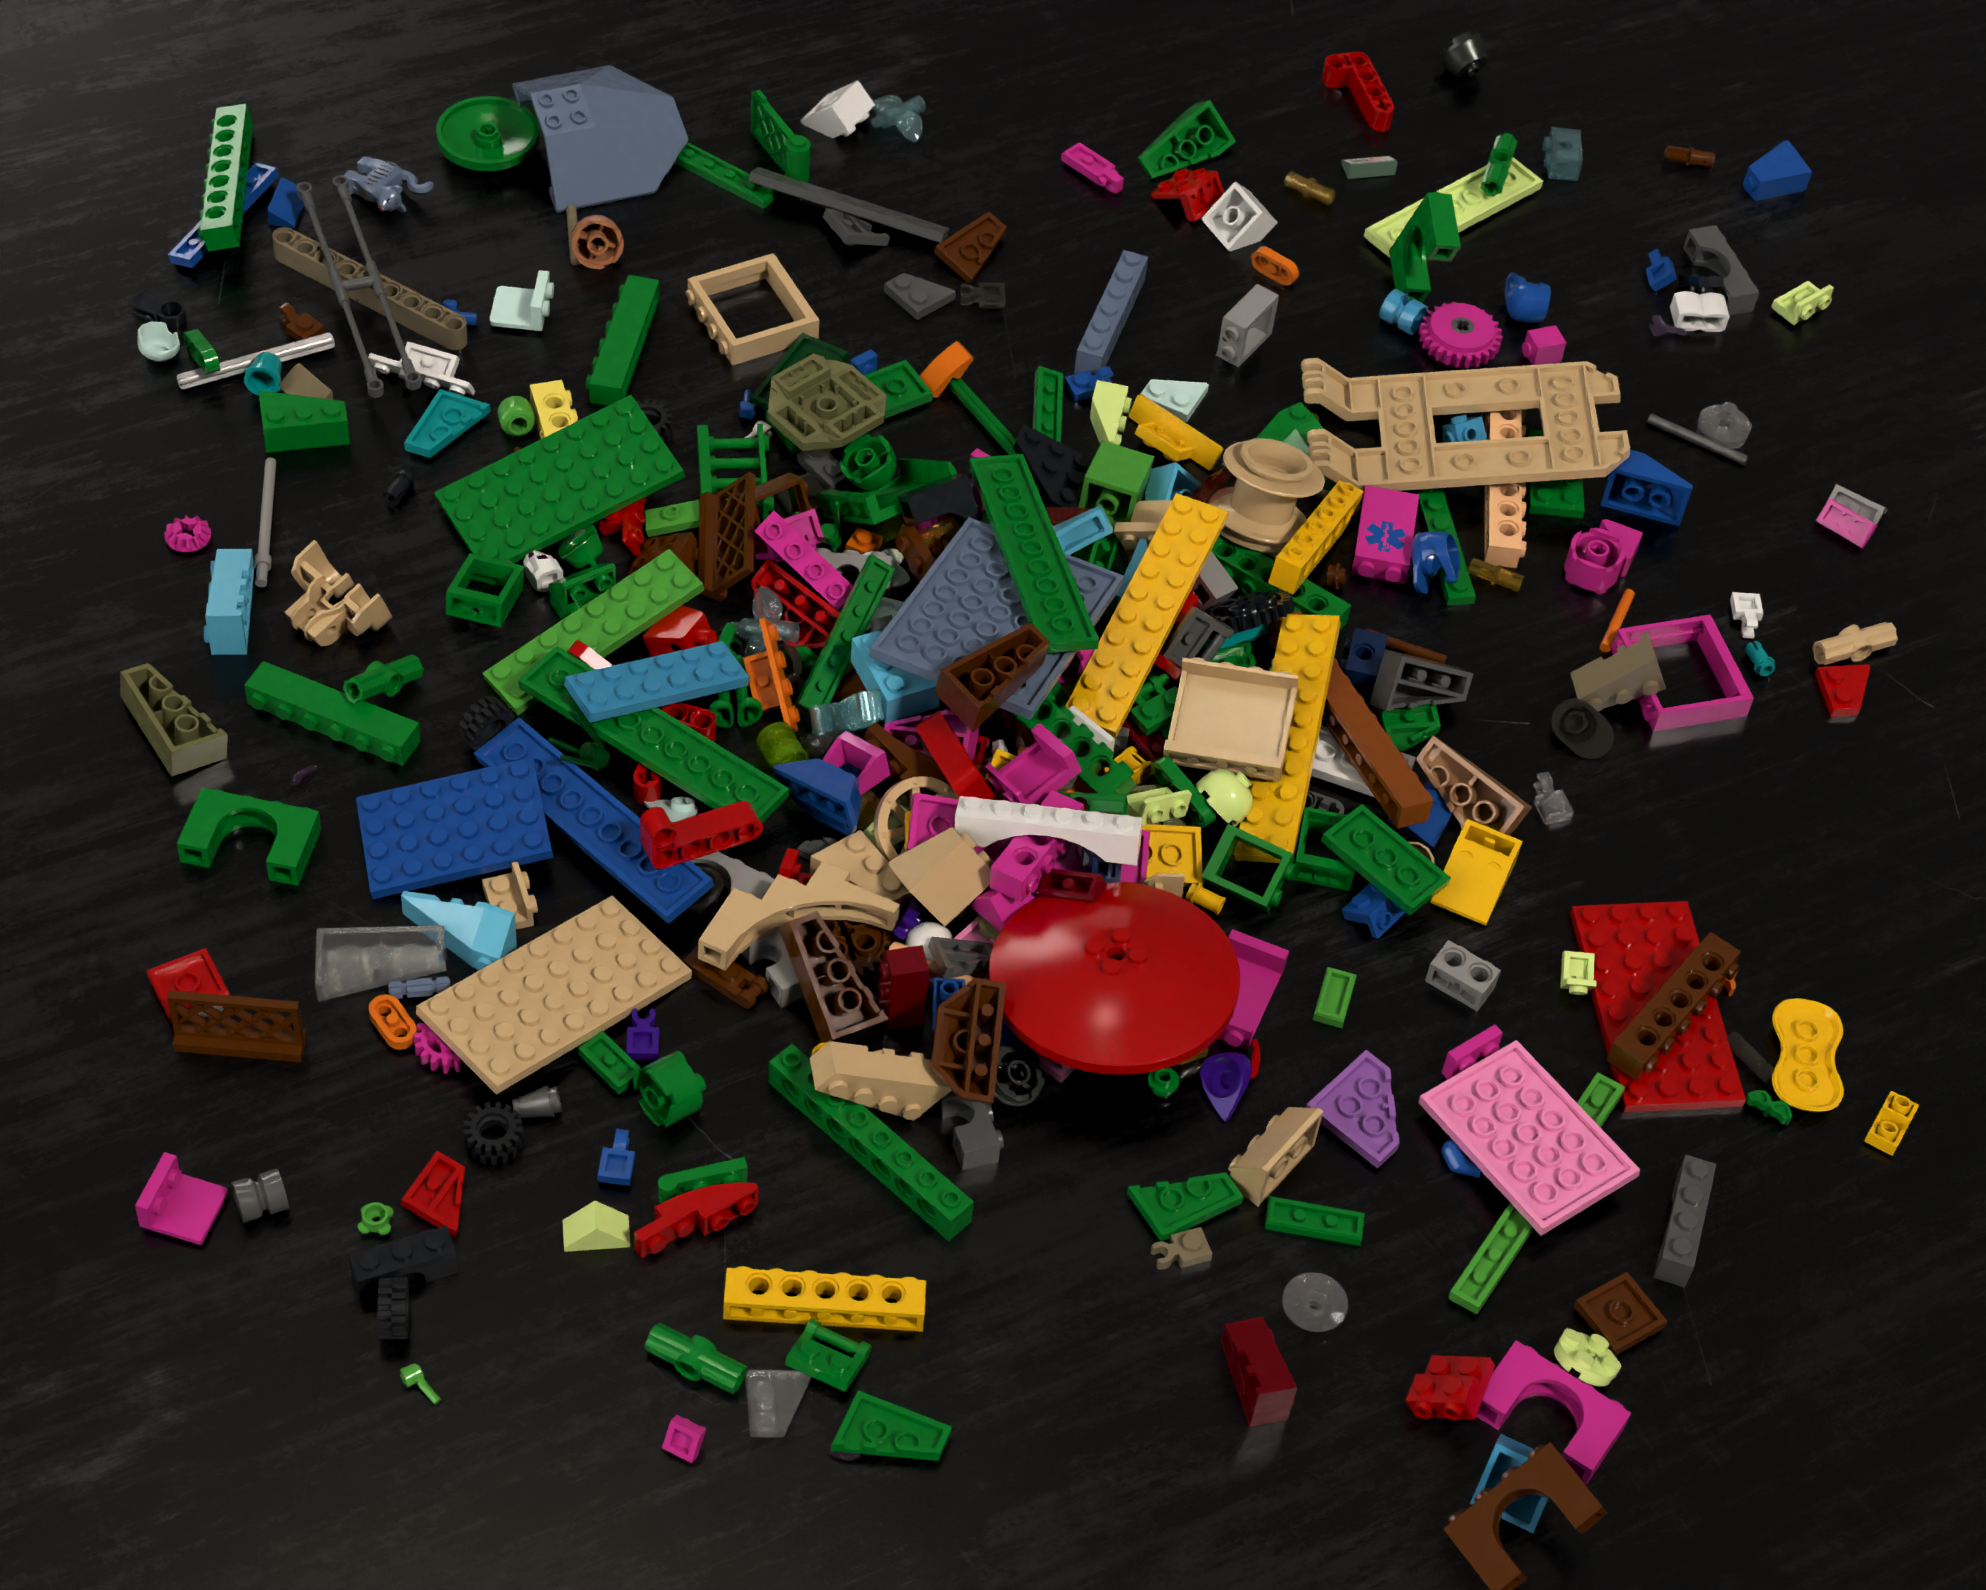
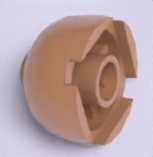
[571,215,624,269]

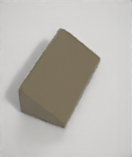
[279,363,333,400]

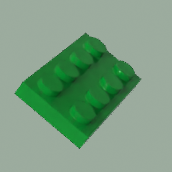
[1525,429,1585,518]
[1321,804,1451,916]

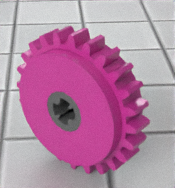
[1419,302,1503,368]

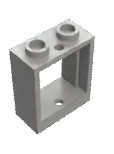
[1216,284,1279,367]

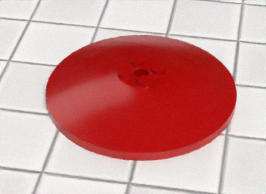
[989,881,1240,1075]

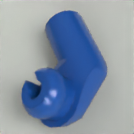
[443,299,477,326]

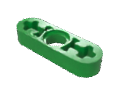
[183,329,220,375]
[1151,755,1216,829]

